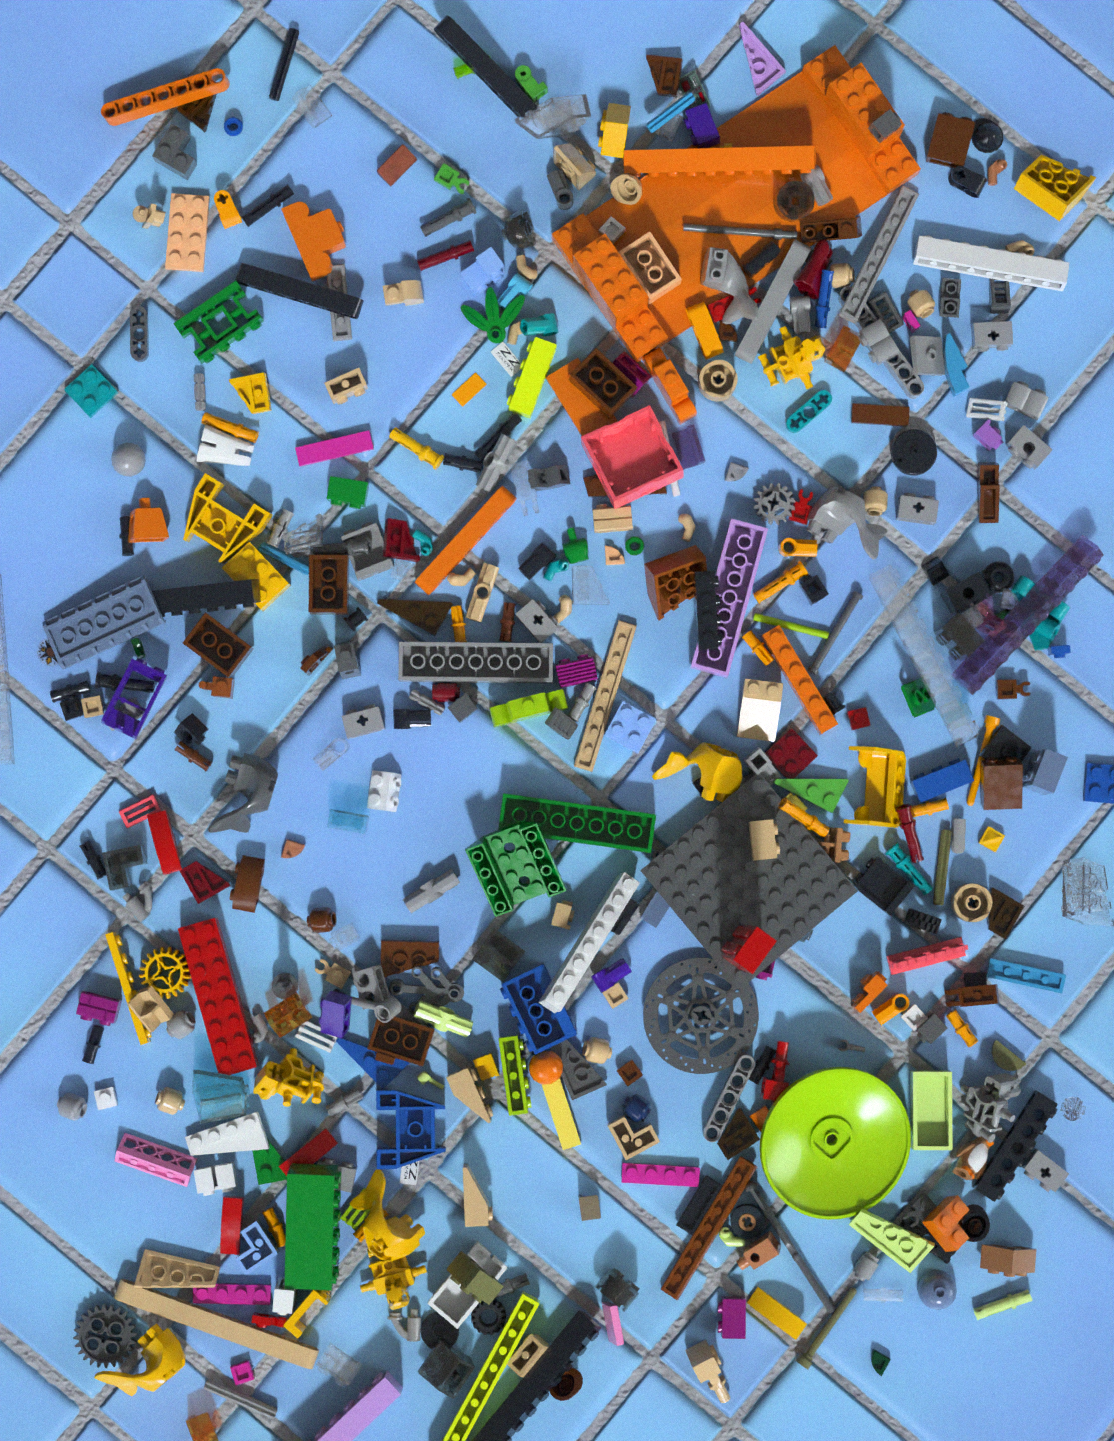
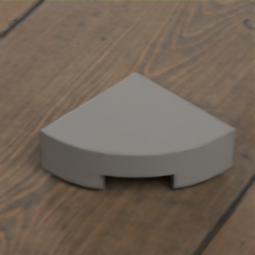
[725,462,749,482]

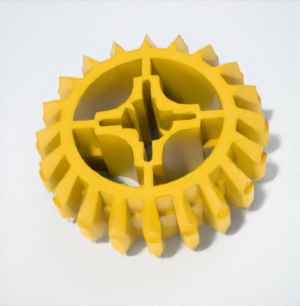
[139,947,191,999]

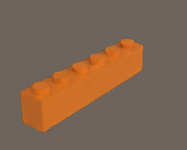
[761,625,838,735]

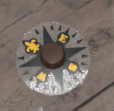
[37,638,59,666]

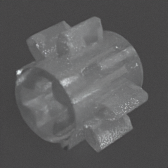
[1060,1097,1086,1121]

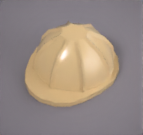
[610,174,642,205]

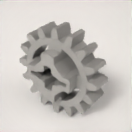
[754,483,796,525]

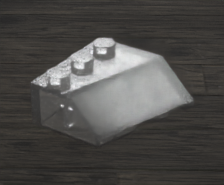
[515,94,591,139]
[1061,857,1114,926]

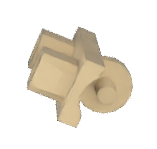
[132,203,166,229]

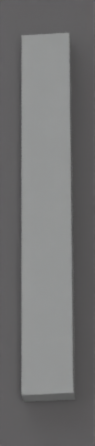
[838,185,919,324]

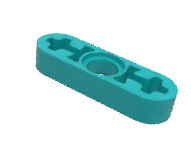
[786,390,832,433]

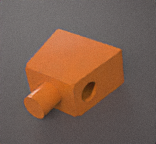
[128,498,169,543]

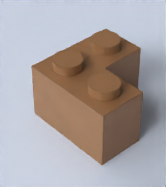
[980,1244,1037,1277]

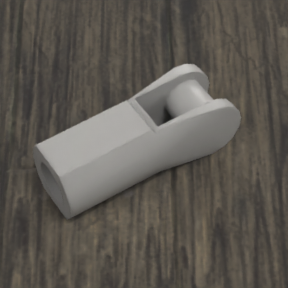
[951,819,966,854]

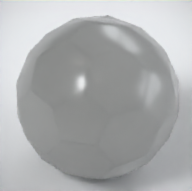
[111,443,146,477]

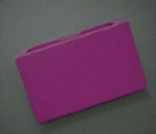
[612,351,652,398]

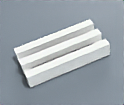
[966,398,1008,421]
[295,1019,337,1053]

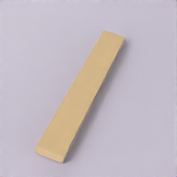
[574,620,637,772]

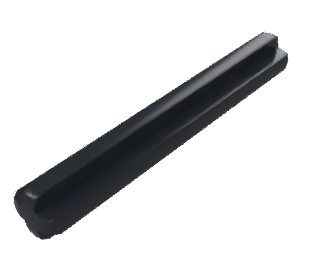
[269,28,299,101]

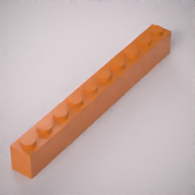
[624,146,816,177]

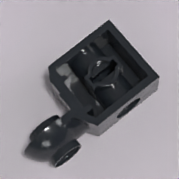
[940,561,1014,615]

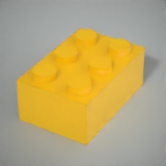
[222,542,291,611]

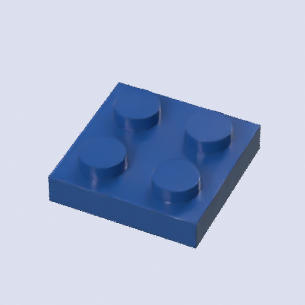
[1083,763,1114,804]

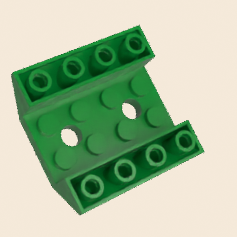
[465,822,567,917]

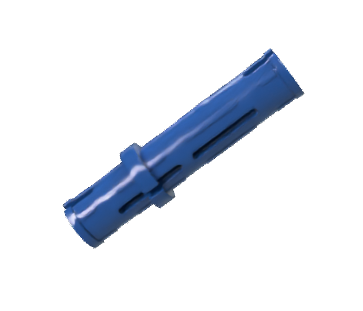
[814,269,834,328]

